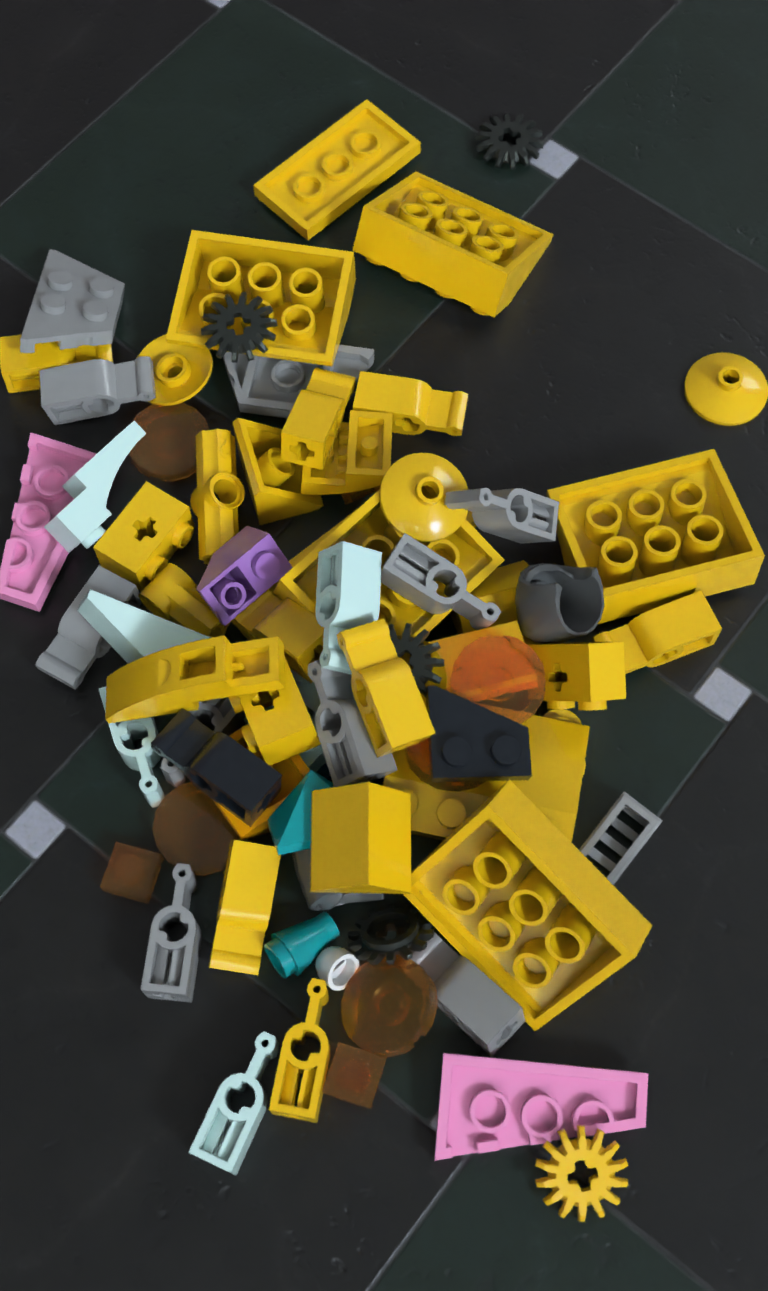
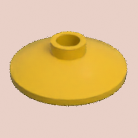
[137,334,213,406]
[684,353,768,426]
[379,453,468,542]

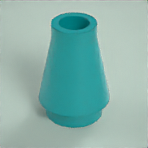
[264,911,340,978]

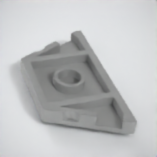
[20,249,125,353]
[223,344,374,419]

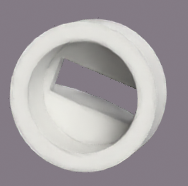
[315,946,359,991]

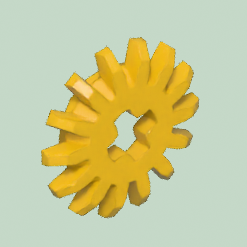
[535,1125,628,1222]

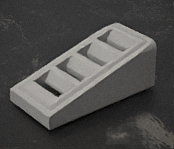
[579,791,663,885]

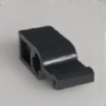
[151,708,282,827]

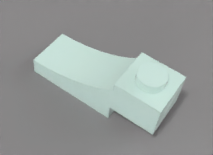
[44,420,146,553]

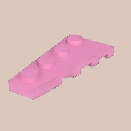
[0,432,97,612]
[434,1052,648,1160]

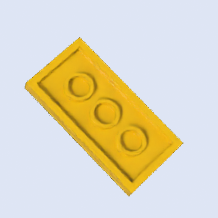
[253,99,421,241]

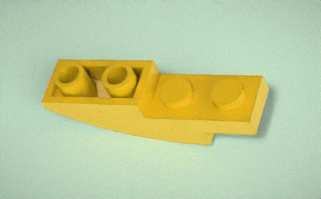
[105,635,285,723]

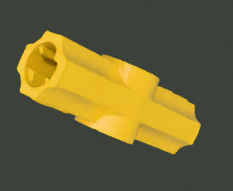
[190,428,245,564]

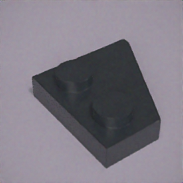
[426,686,532,783]

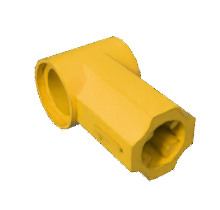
[138,563,232,638]

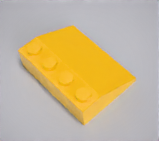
[353,172,554,317]
[166,230,356,367]
[547,449,765,624]
[273,486,505,637]
[383,703,590,842]
[403,779,652,1031]

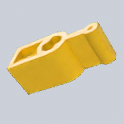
[0,334,114,393]
[281,367,356,470]
[353,371,468,436]
[232,590,324,684]
[591,590,722,675]
[337,618,436,758]
[208,840,281,975]
[269,978,330,1123]

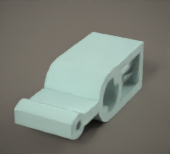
[315,541,382,675]
[99,686,165,808]
[188,1031,279,1175]

